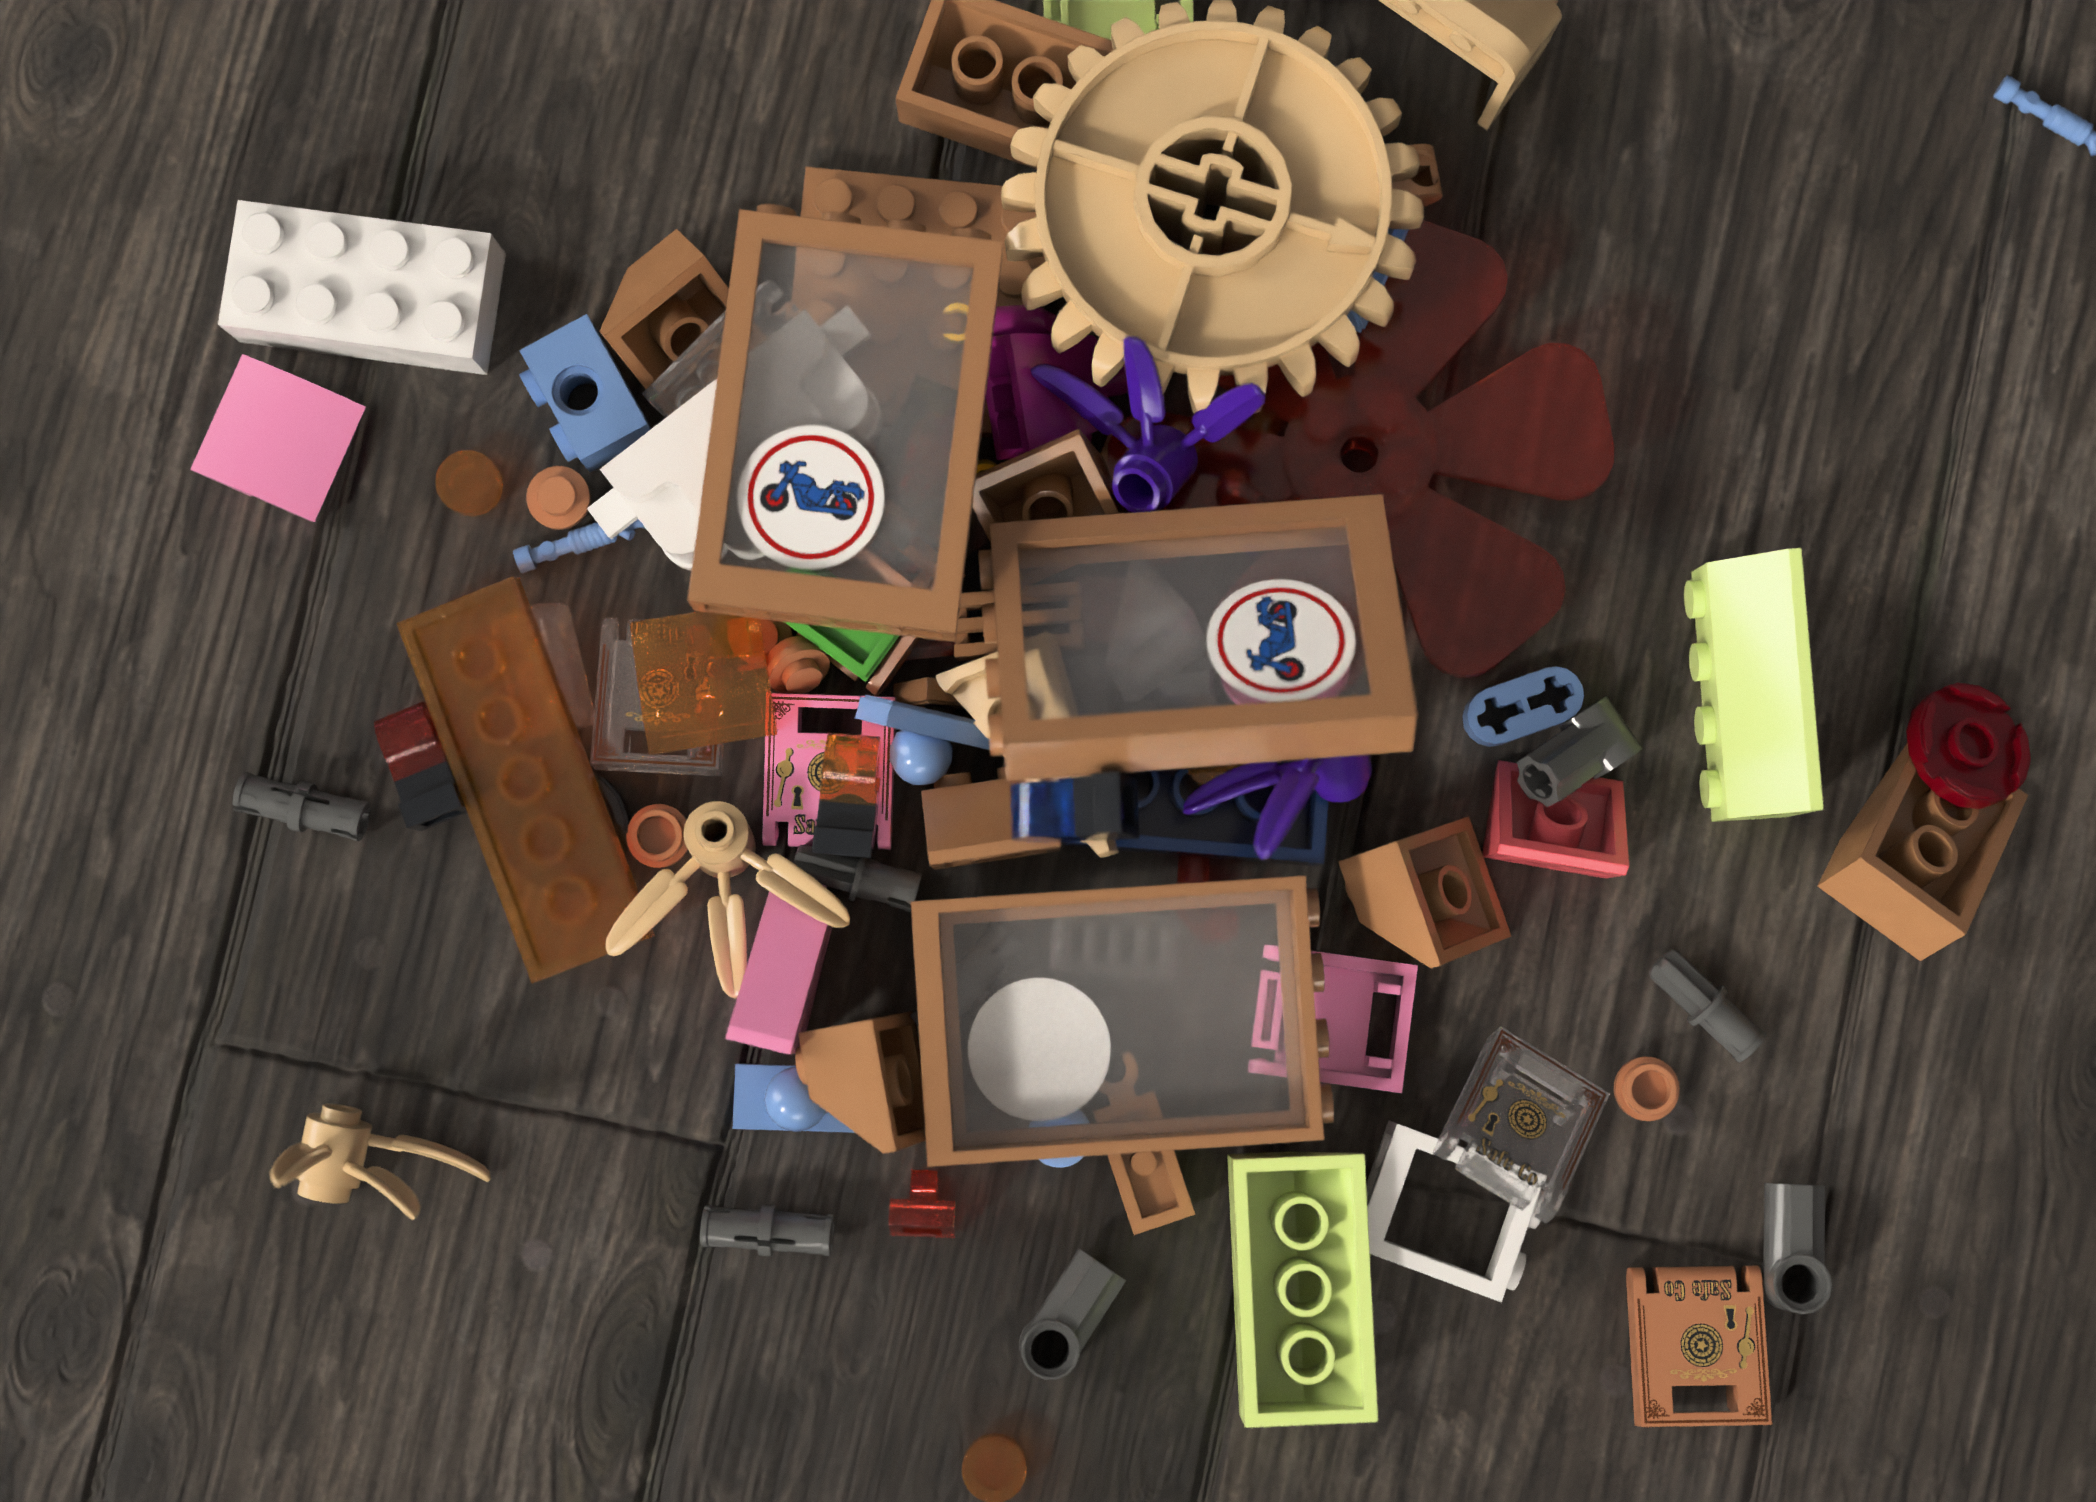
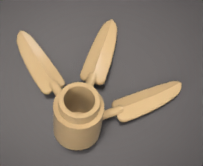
[606,801,850,999]
[270,1103,491,1220]

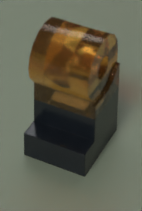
[812,732,881,858]

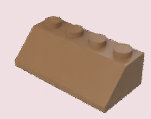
[896,0,1113,169]

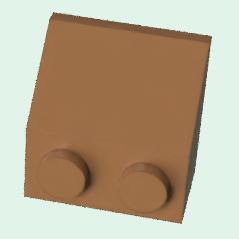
[921,767,1061,870]

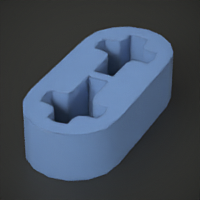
[1462,666,1584,747]

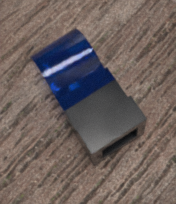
[1010,771,1140,842]

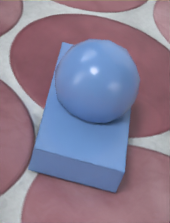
[855,694,990,785]
[733,1063,855,1133]

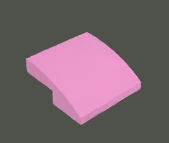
[190,354,366,522]

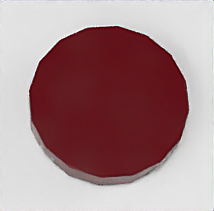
[1906,682,2031,809]

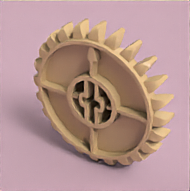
[1001,0,1424,414]

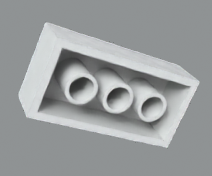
[218,200,506,375]

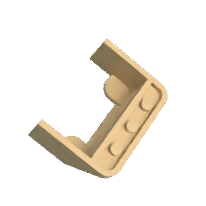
[1378,0,1562,130]

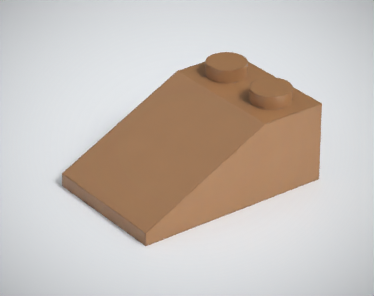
[1817,744,2028,961]

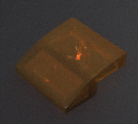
[630,611,778,755]

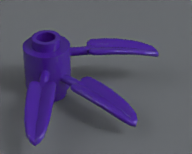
[1031,335,1266,513]
[1183,754,1372,860]

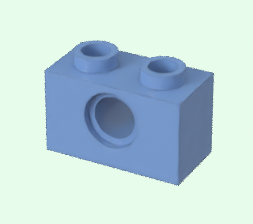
[519,314,652,472]

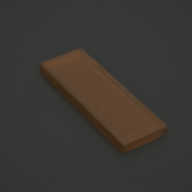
[396,576,655,983]

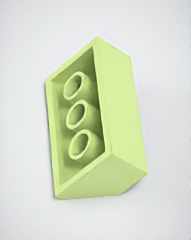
[1684,548,1824,822]
[1227,1152,1378,1428]

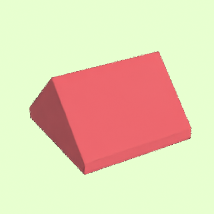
[1482,760,1629,879]

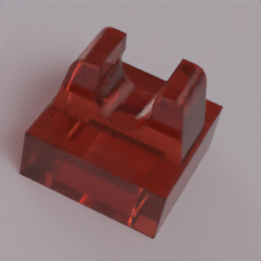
[888,1169,956,1238]

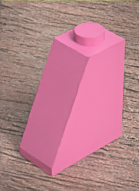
[726,884,832,1055]

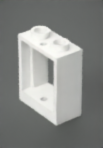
[1366,1121,1548,1302]

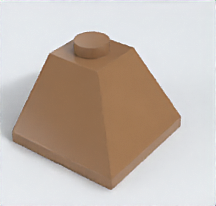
[599,229,766,417]
[1338,816,1511,968]
[795,1011,926,1154]

